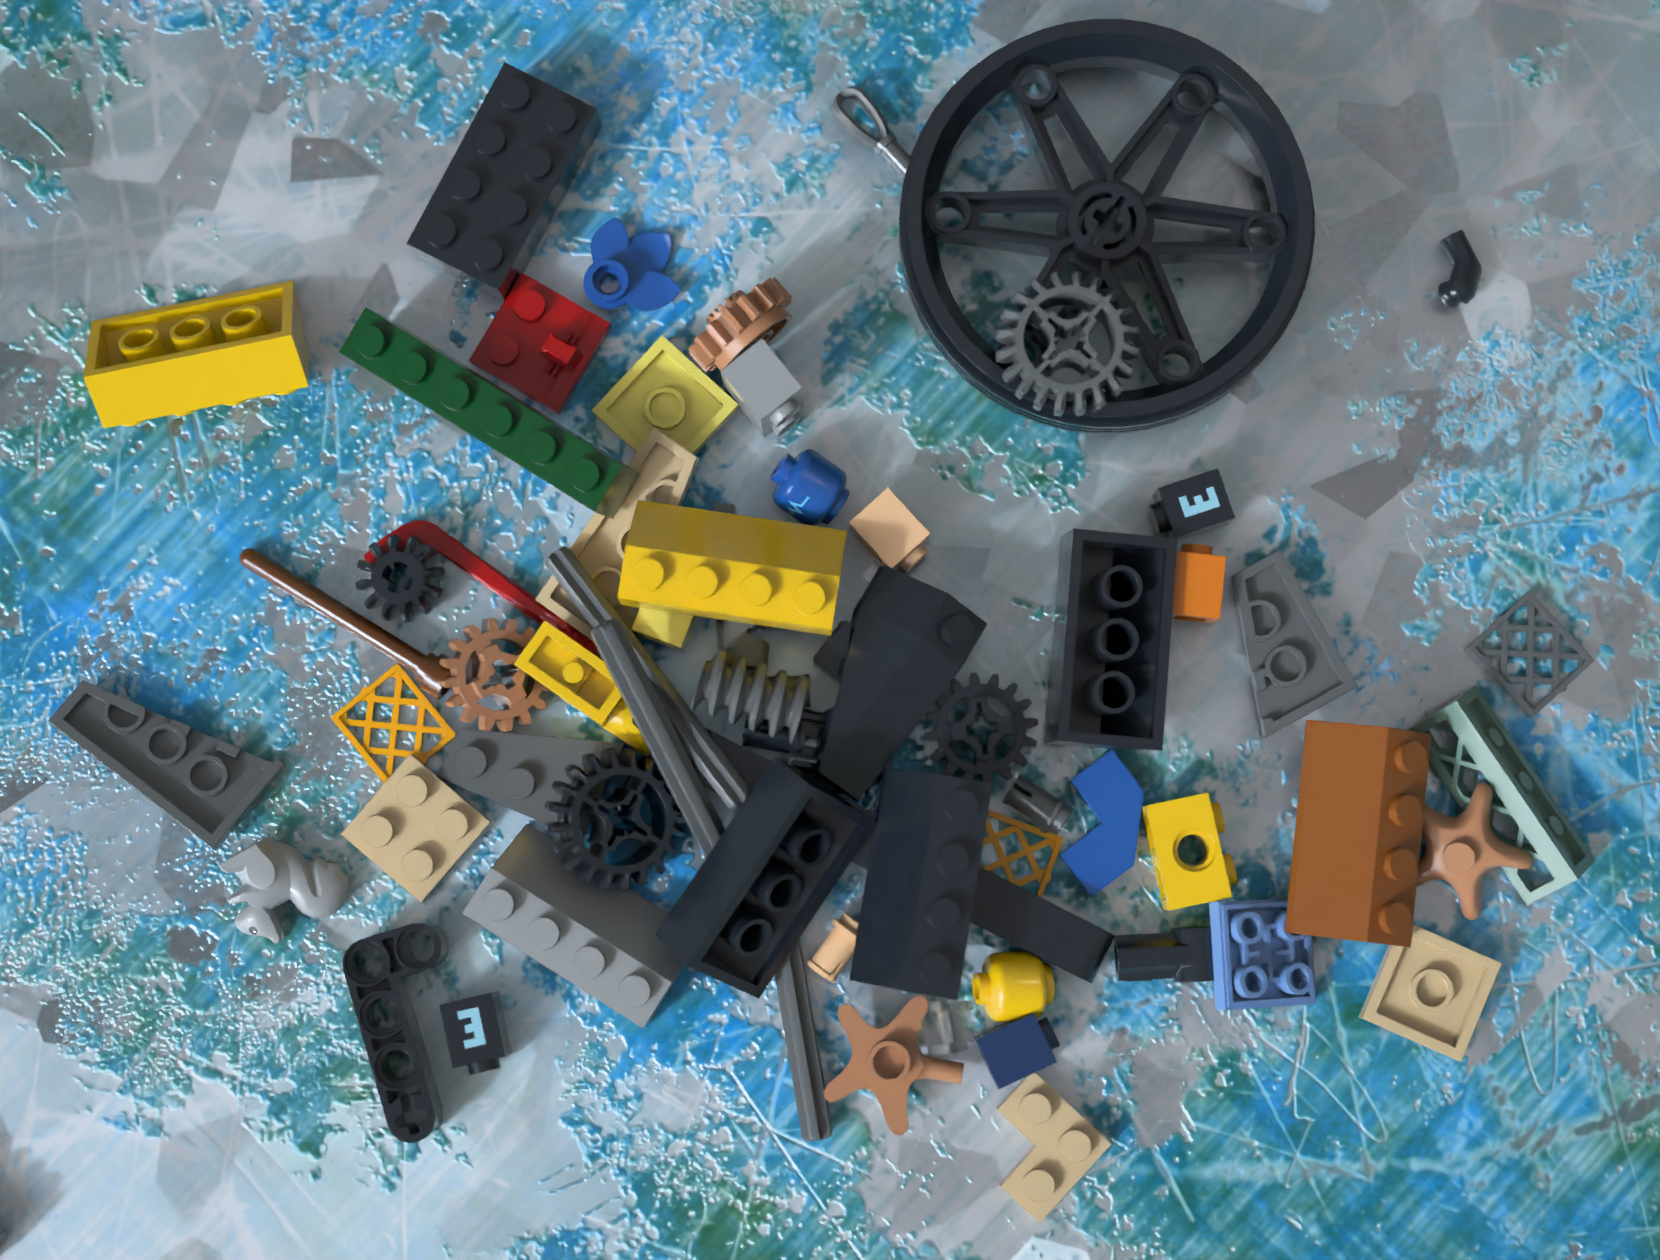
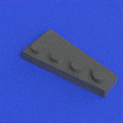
[48,680,284,851]

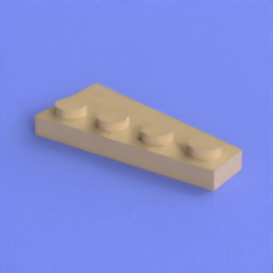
[535,427,700,641]

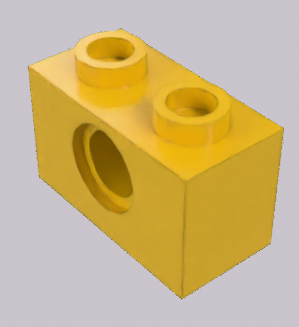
[1141,792,1237,911]

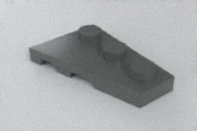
[1231,549,1358,739]
[437,728,626,840]

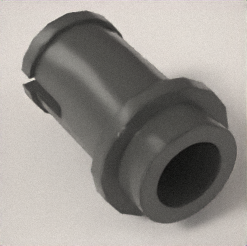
[1002,774,1073,835]

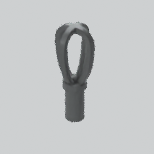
[832,86,910,179]

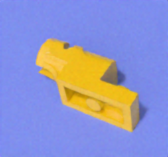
[514,621,651,756]

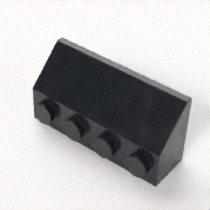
[1045,528,1178,751]
[655,756,877,999]
[849,768,993,1000]

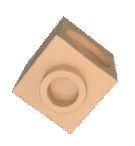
[849,487,930,573]

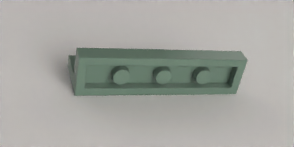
[1408,685,1596,906]

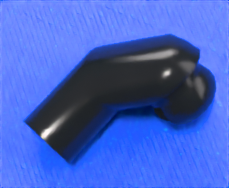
[1438,230,1482,308]

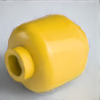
[972,951,1054,1022]

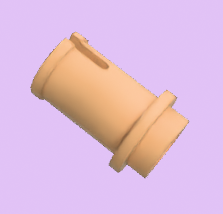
[806,913,859,984]

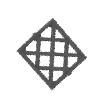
[1465,591,1595,718]

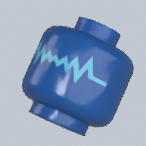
[770,449,850,526]

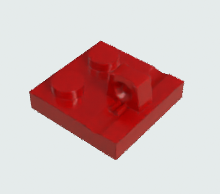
[469,272,612,415]

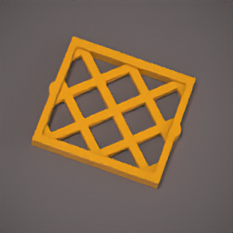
[330,663,456,783]
[980,809,1064,898]

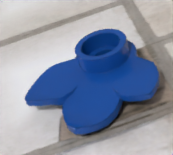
[583,218,680,312]

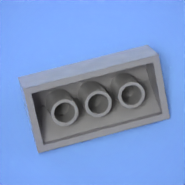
[462,823,686,1028]

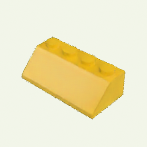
[83,280,309,428]
[617,500,847,636]

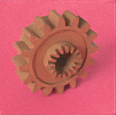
[689,277,792,373]

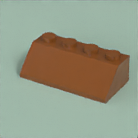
[1285,720,1432,947]

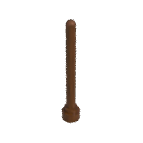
[239,548,451,700]

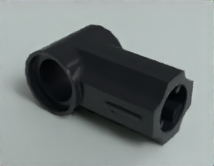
[1114,926,1214,982]

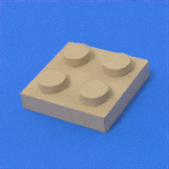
[341,754,492,903]
[1359,924,1502,1062]

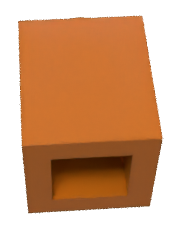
[1172,544,1226,624]

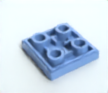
[1209,898,1317,1010]

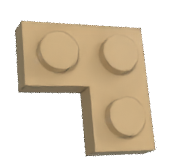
[996,1072,1112,1223]

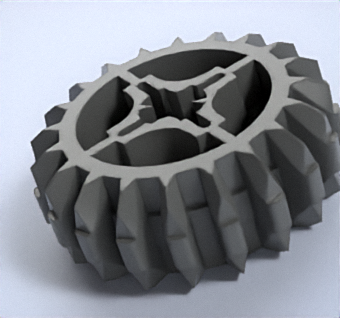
[995,271,1141,417]

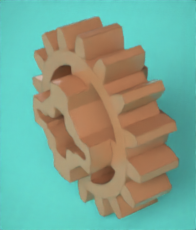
[439,618,551,732]

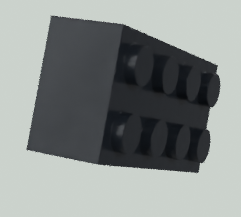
[406,62,602,302]

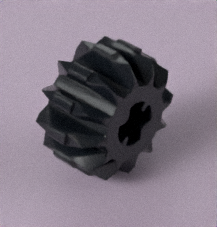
[355,534,446,623]

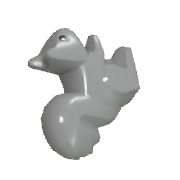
[219,836,349,944]

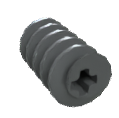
[690,649,808,744]

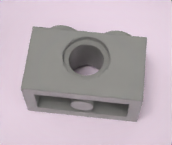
[721,338,804,438]

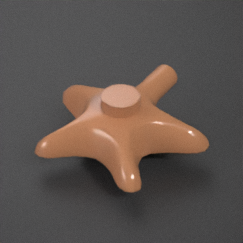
[1417,783,1533,920]
[824,995,964,1136]

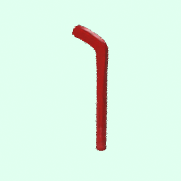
[364,520,602,660]

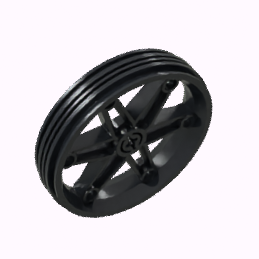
[899,19,1315,434]

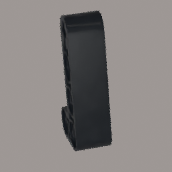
[342,922,450,1143]

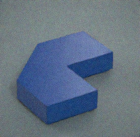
[1059,749,1144,897]

